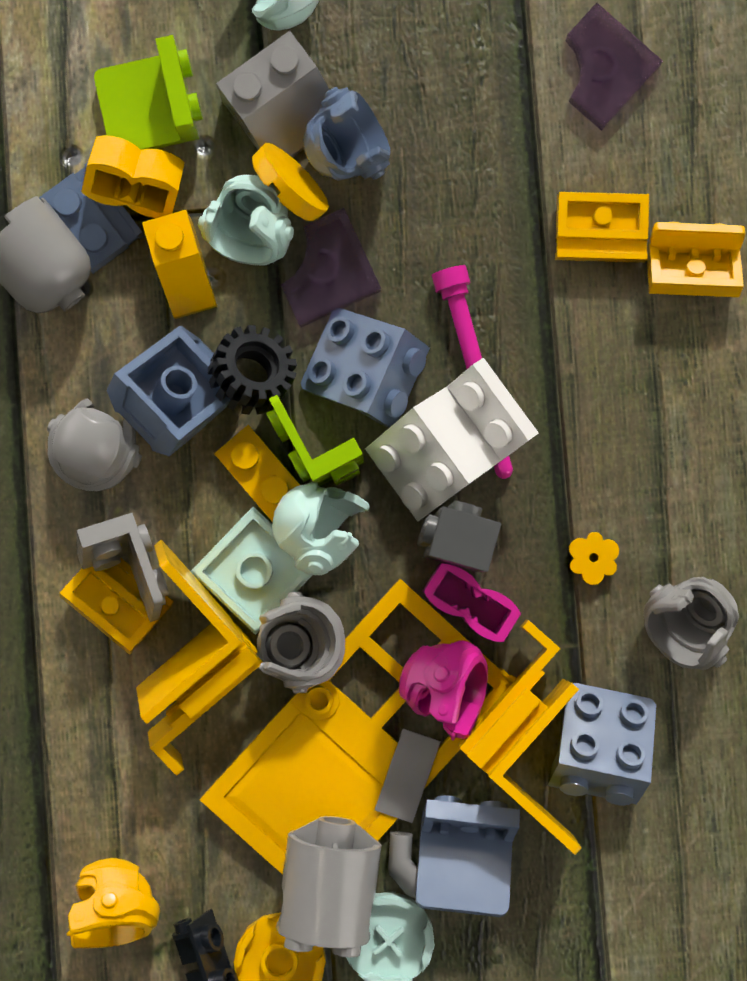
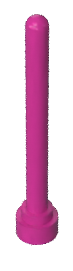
[431,265,513,479]

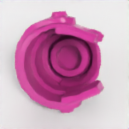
[399,640,488,740]

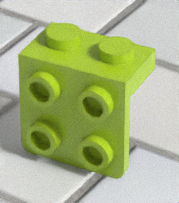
[94,35,203,150]
[266,395,365,486]

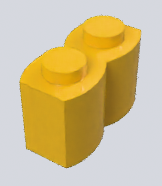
[81,135,185,218]

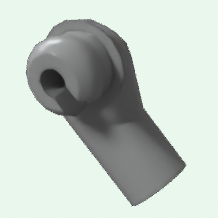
[388,831,418,898]

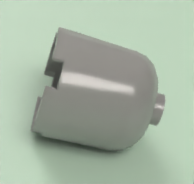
[0,196,91,313]

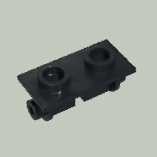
[172,909,238,981]

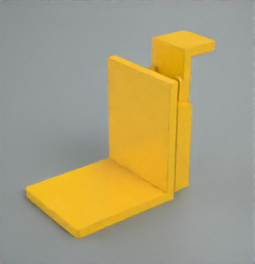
[136,540,263,776]
[458,620,582,855]

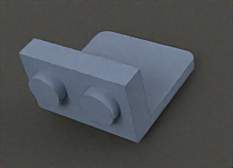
[301,308,430,428]
[547,683,656,806]
[415,795,520,917]

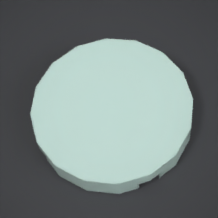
[346,891,435,981]

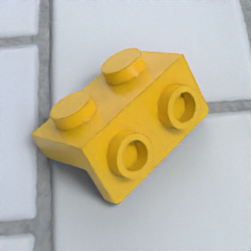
[647,222,746,297]

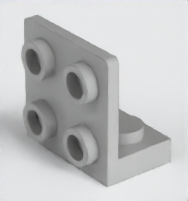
[77,513,169,622]

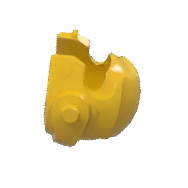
[66,858,160,948]

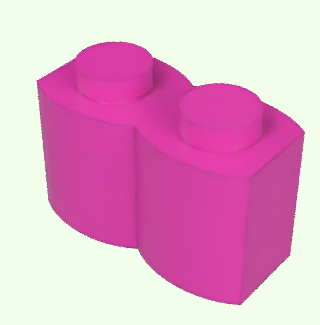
[422,564,521,642]

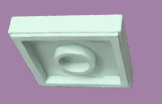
[191,506,313,635]

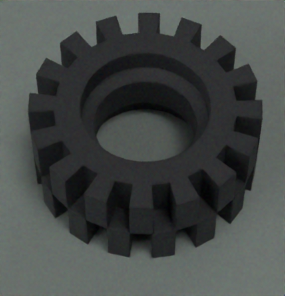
[208,325,297,415]

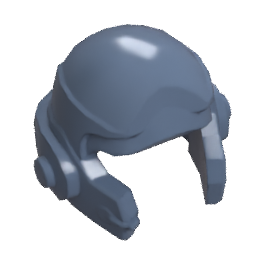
[303,87,390,181]

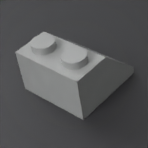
[216,31,330,158]

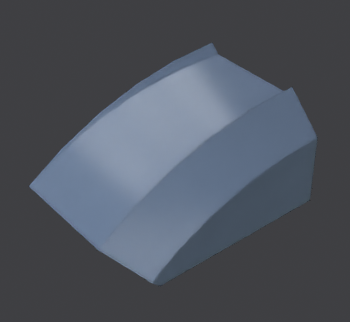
[107,326,230,456]

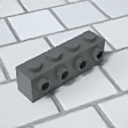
[417,500,502,572]

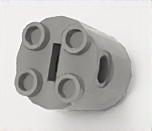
[276,816,382,957]

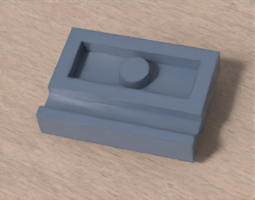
[39,162,145,274]

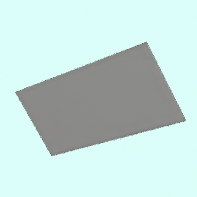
[375,729,441,823]

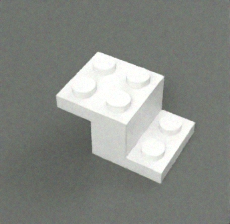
[365,358,539,521]

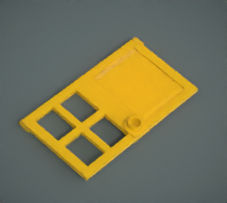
[200,578,516,875]

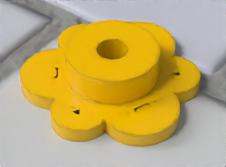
[569,532,619,585]

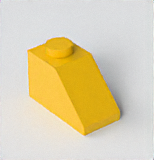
[142,210,218,319]

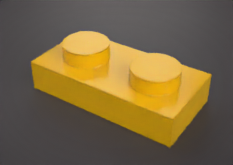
[214,425,300,522]

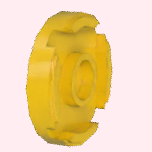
[252,142,329,221]
[233,912,326,981]

